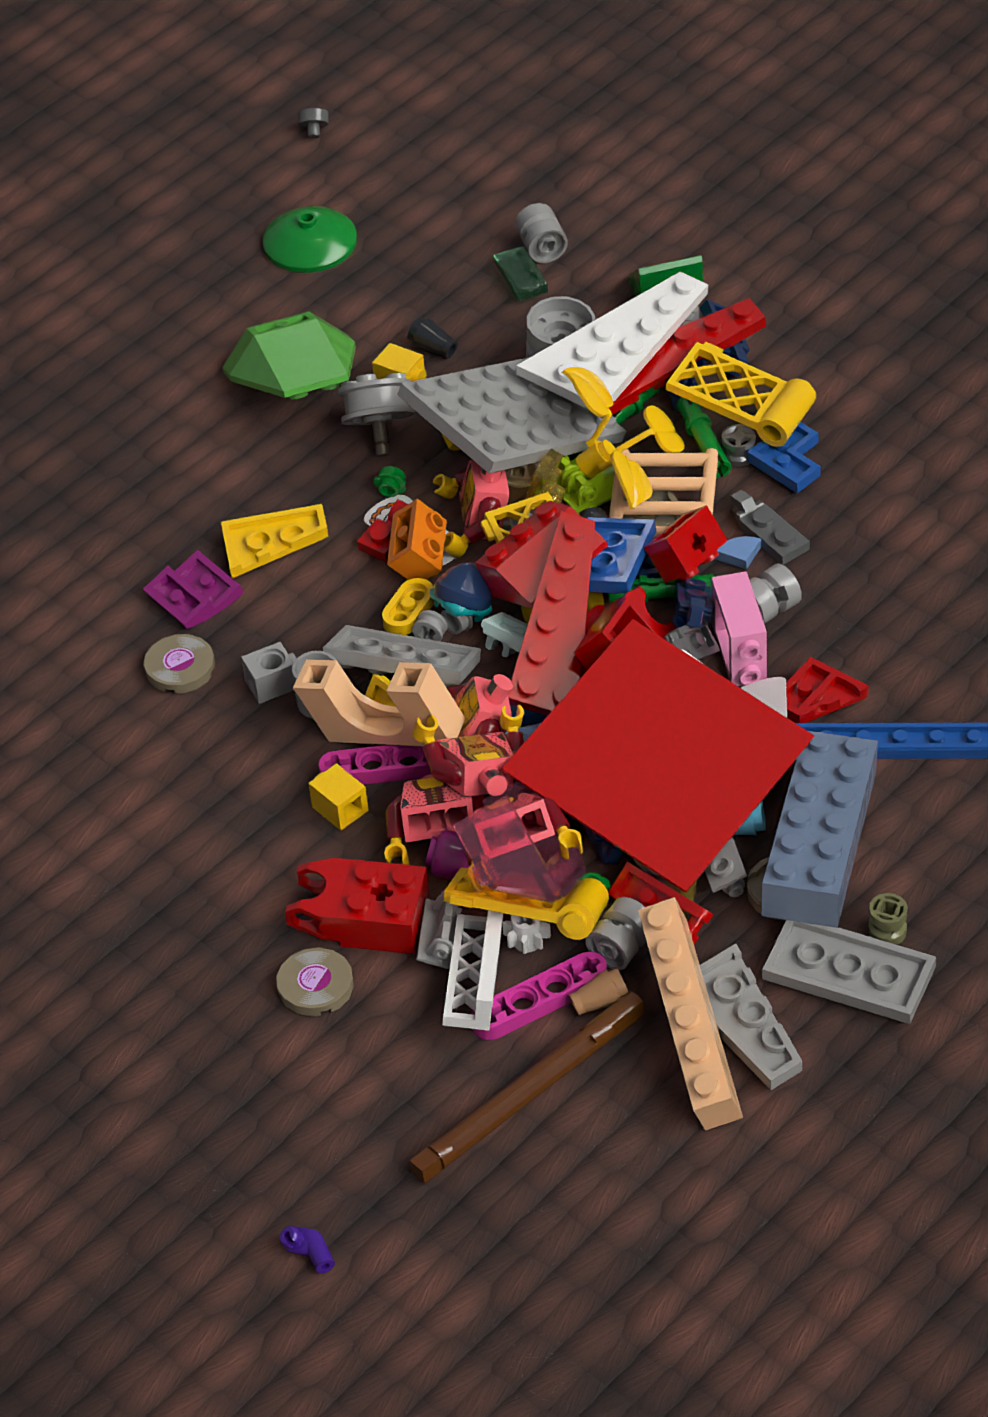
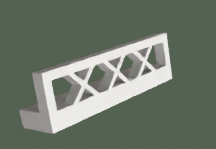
[442,910,503,1031]

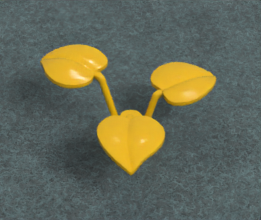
[561,367,685,510]

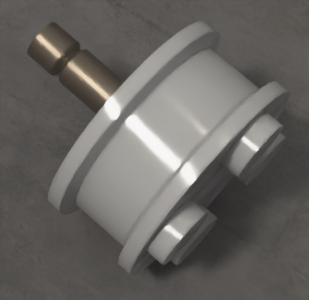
[337,373,415,456]

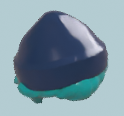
[430,562,493,622]

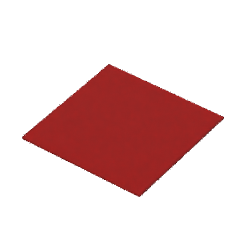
[501,619,814,893]

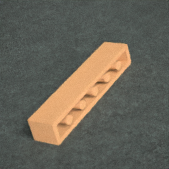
[638,897,743,1131]

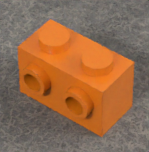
[387,499,447,580]

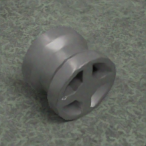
[722,424,756,467]

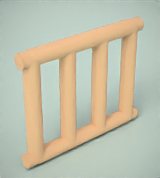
[609,448,718,539]

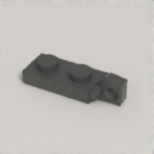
[730,490,810,565]
[664,620,720,660]

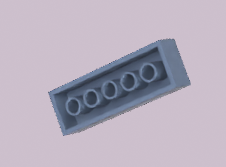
[761,731,878,928]

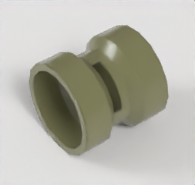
[868,893,908,945]

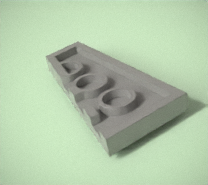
[700,944,802,1090]

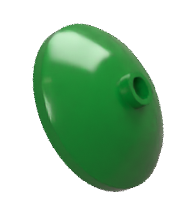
[263,206,357,273]

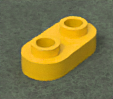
[382,578,434,635]

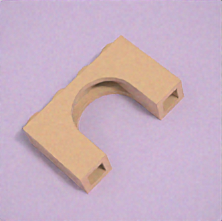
[293,659,466,746]

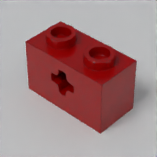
[644,505,728,583]

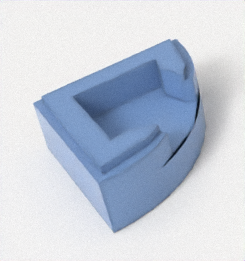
[715,536,762,570]

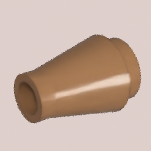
[569,968,628,1016]

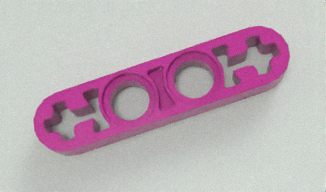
[319,745,432,785]
[471,952,607,1040]

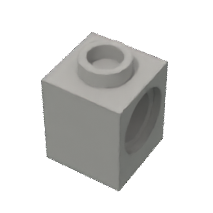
[241,642,296,704]

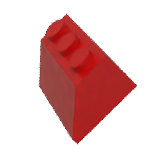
[475,500,608,609]

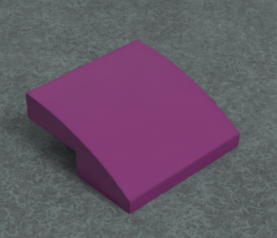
[143,550,244,629]

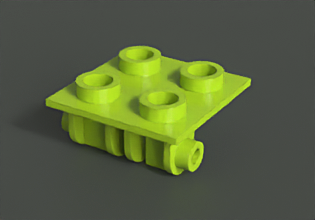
[542,455,615,514]

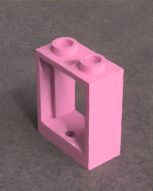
[712,571,767,686]

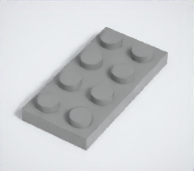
[323,625,481,687]
[762,920,936,1024]

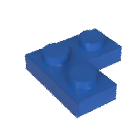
[747,422,821,493]

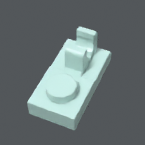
[481,612,528,657]

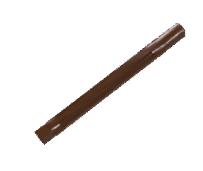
[409,991,645,1183]

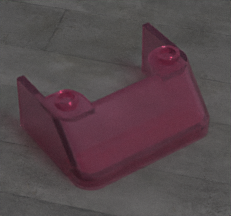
[453,781,586,903]

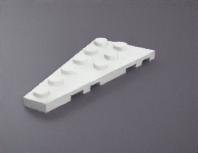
[516,272,708,409]

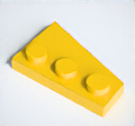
[221,504,328,578]

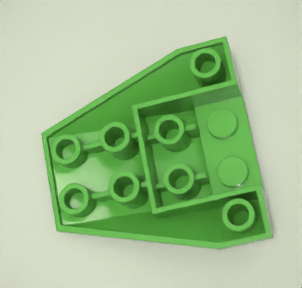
[223,311,356,399]

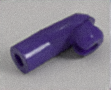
[279,1226,335,1273]

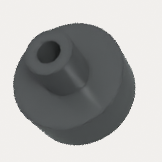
[298,108,329,138]

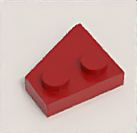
[786,657,869,723]

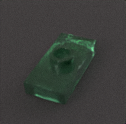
[494,246,548,301]

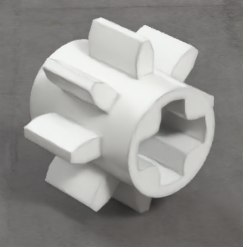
[502,915,551,954]

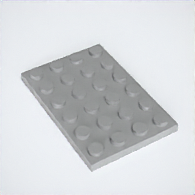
[397,357,626,473]

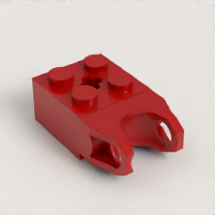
[573,585,678,669]
[285,858,430,955]

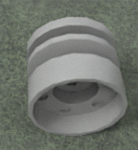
[526,296,595,358]

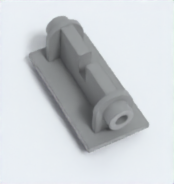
[705,837,747,897]
[416,890,462,970]

